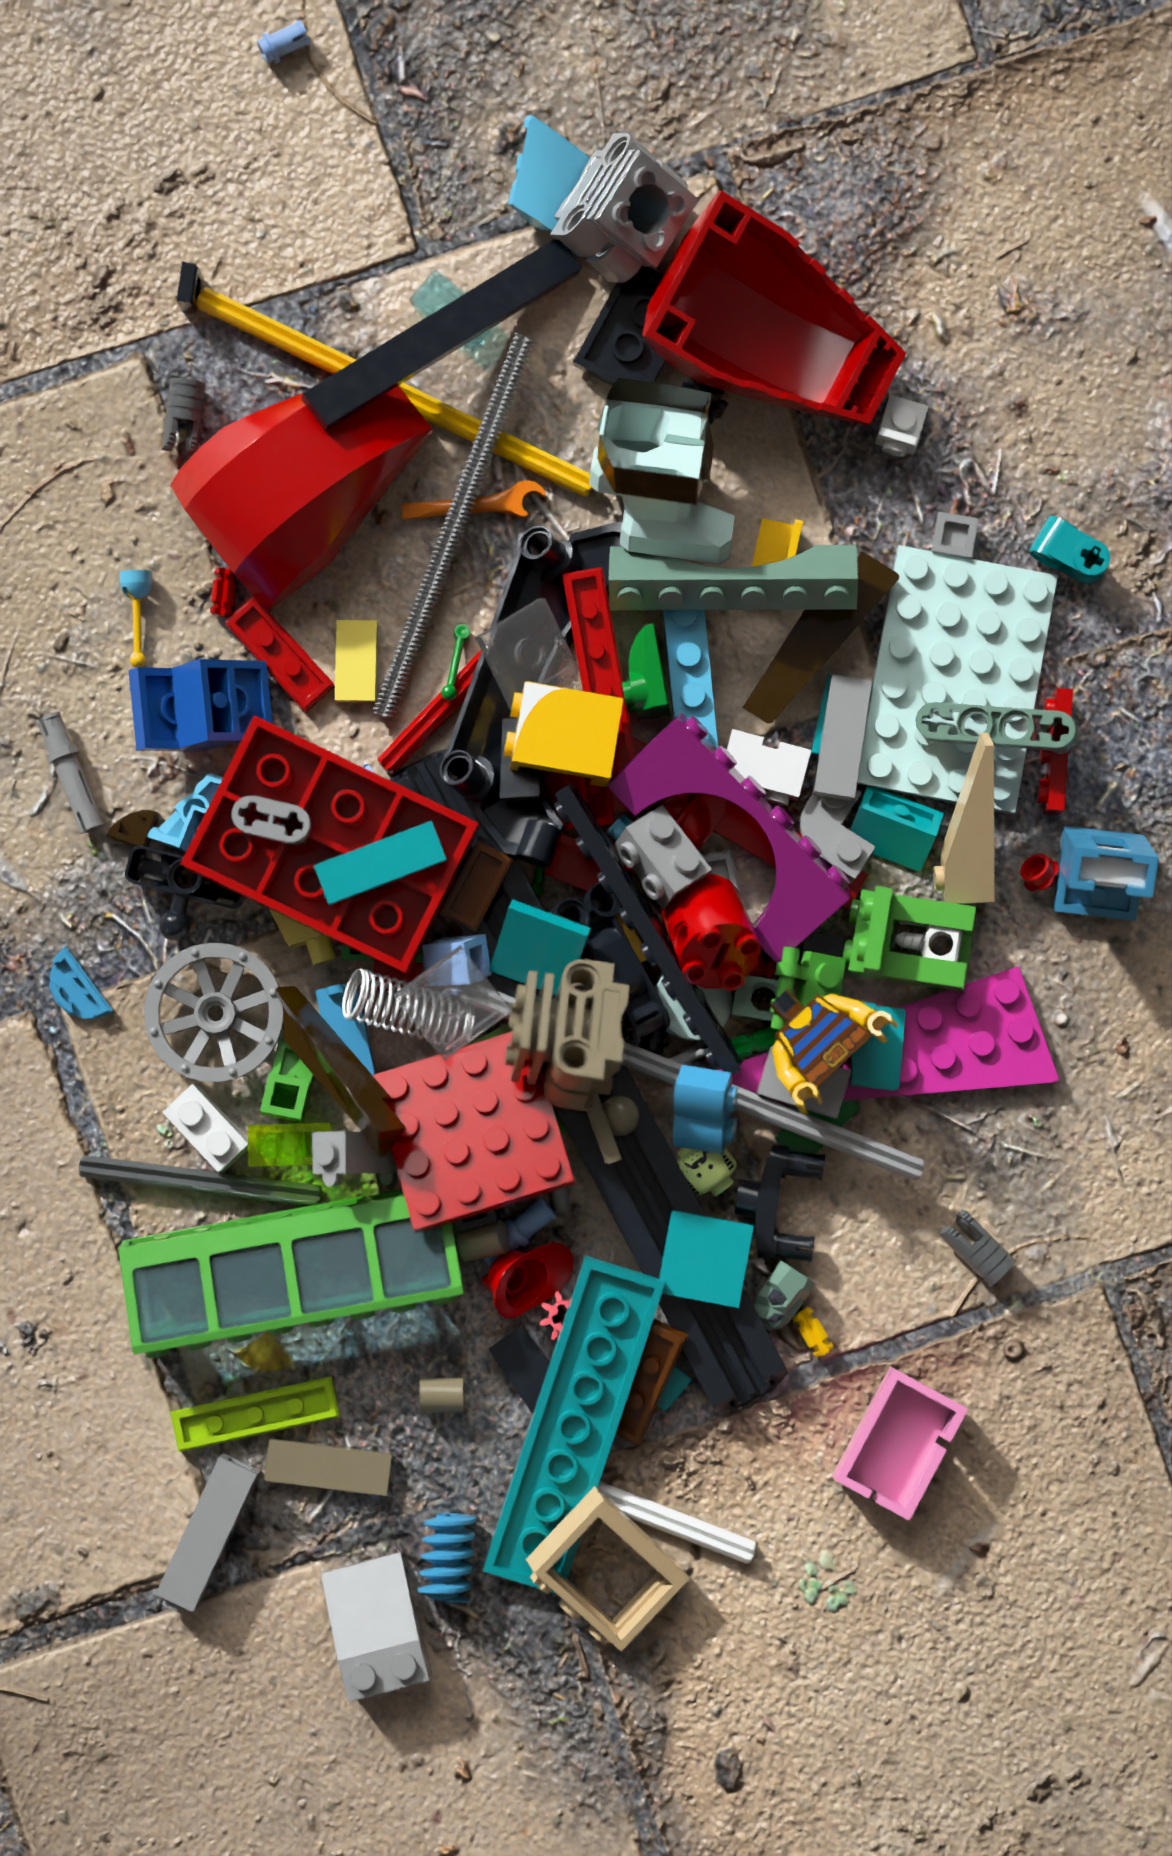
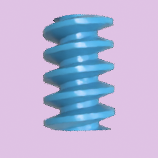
[418,1512,477,1602]

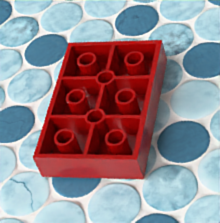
[180,715,480,976]

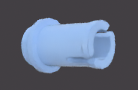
[257,20,311,64]

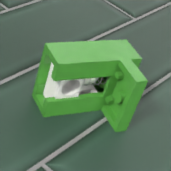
[843,886,977,993]

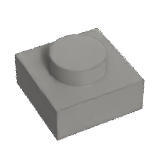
[931,512,979,559]

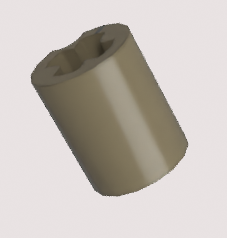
[456,1219,510,1262]
[420,1377,465,1414]

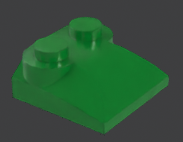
[622,624,671,719]

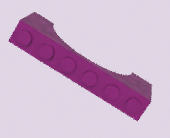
[607,712,850,963]

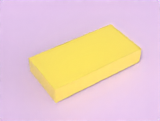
[335,620,378,703]

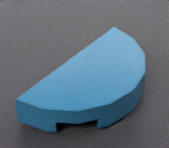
[49,946,115,1019]

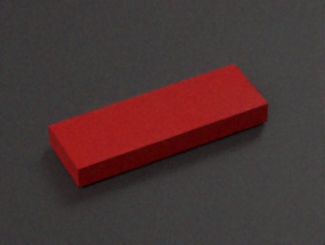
[224,596,335,713]

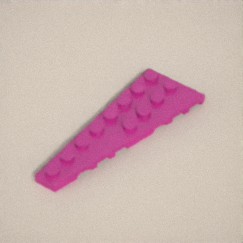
[718,966,1059,1106]

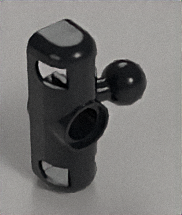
[125,845,245,941]

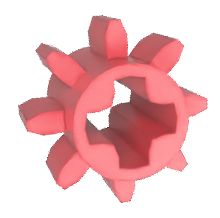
[539,1291,571,1340]

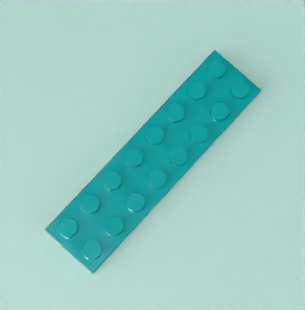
[483,1256,665,1594]

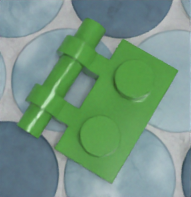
[769,947,846,1030]

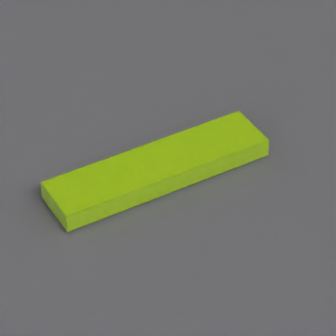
[170,1376,341,1452]

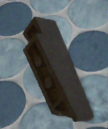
[742,551,899,724]
[275,986,406,1158]

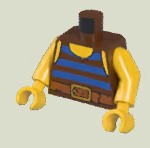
[770,989,898,1114]

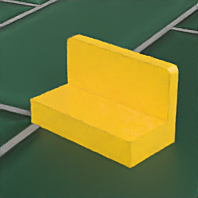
[751,518,803,567]

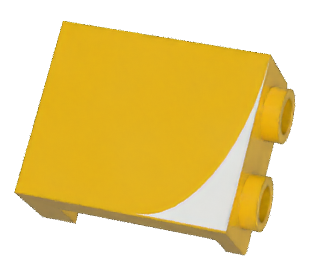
[504,681,623,787]

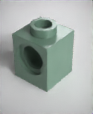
[730,975,778,1023]

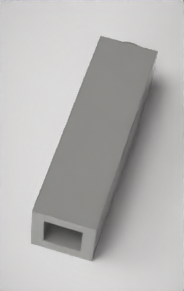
[155,1453,261,1614]

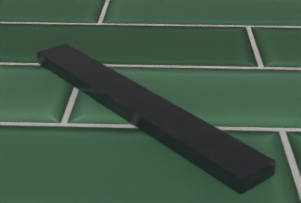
[301,239,582,431]

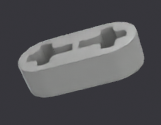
[232,796,312,844]

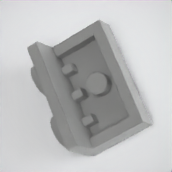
[615,805,712,908]

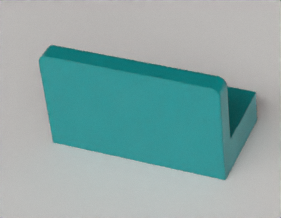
[850,786,944,871]
[849,1002,906,1091]

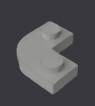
[798,790,875,884]

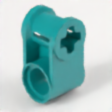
[1028,516,1110,584]

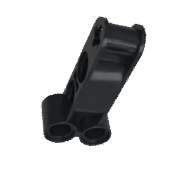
[549,883,670,1046]

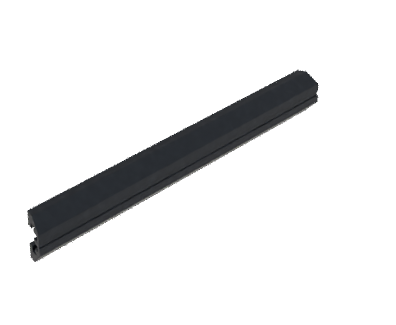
[390,749,788,1412]

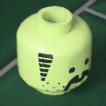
[676,1147,737,1197]

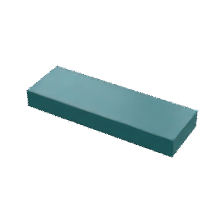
[314,821,447,906]

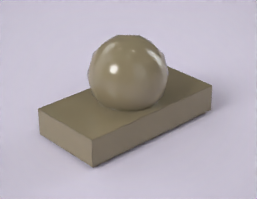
[586,1093,640,1164]

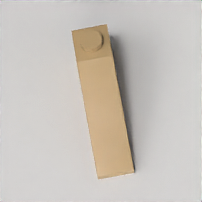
[933,733,995,904]

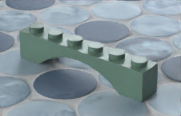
[609,545,858,611]

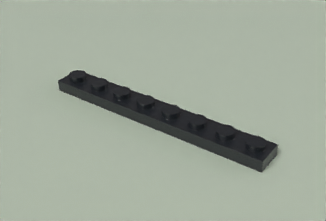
[554,782,743,1075]

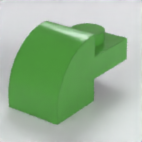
[260,1038,314,1123]

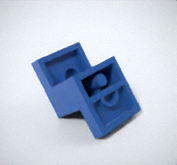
[128,659,273,752]

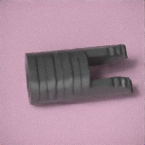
[161,378,206,456]
[939,1209,1016,1287]

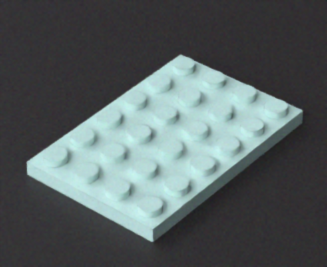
[857,545,1058,814]

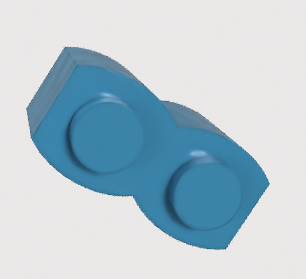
[673,1065,738,1155]

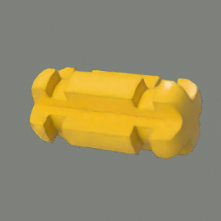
[792,1307,834,1358]

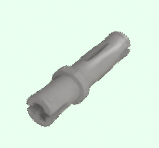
[35,712,105,834]

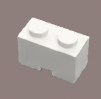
[727,729,811,806]
[162,1084,254,1173]

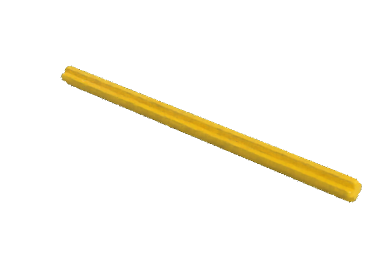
[196,287,593,497]

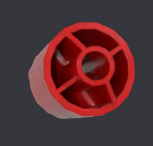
[661,874,761,991]

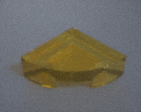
[236,1331,294,1371]

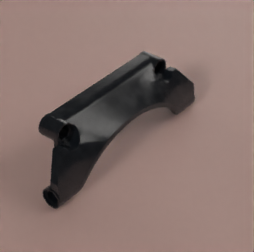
[439,521,623,868]

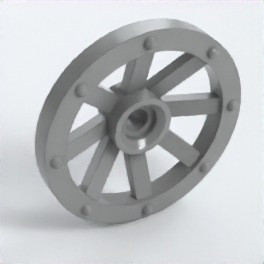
[144,943,284,1082]

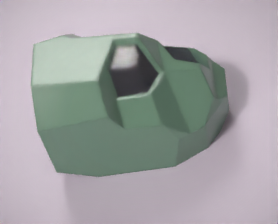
[754,1260,816,1331]

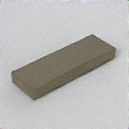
[264,1438,393,1496]

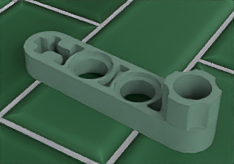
[915,702,1080,754]

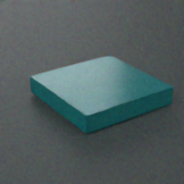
[489,900,591,995]
[659,1210,754,1308]

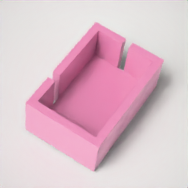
[832,1366,968,1521]

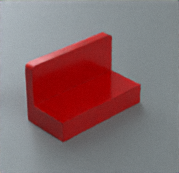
[544,834,633,892]

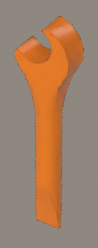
[401,480,546,520]

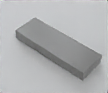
[813,674,872,801]

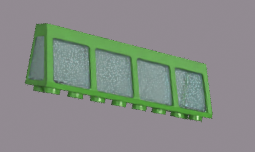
[119,1189,465,1358]

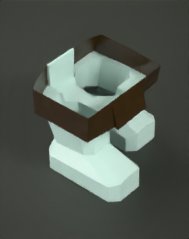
[589,378,735,564]

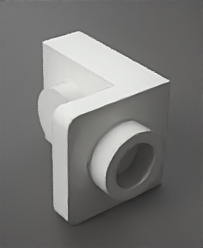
[875,395,929,457]

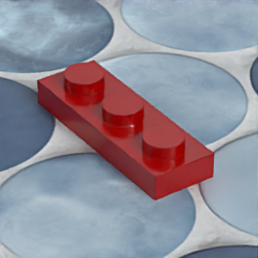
[1037,688,1073,815]

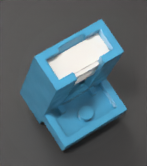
[1053,825,1159,921]

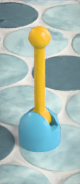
[119,570,152,668]

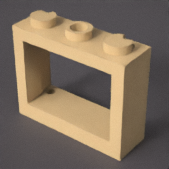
[526,1486,690,1651]

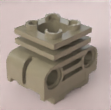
[505,960,629,1112]

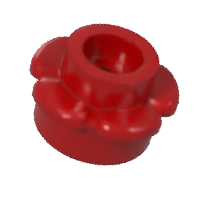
[1020,853,1060,892]

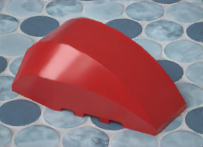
[642,190,906,425]
[170,386,434,612]

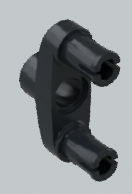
[734,1144,826,1263]

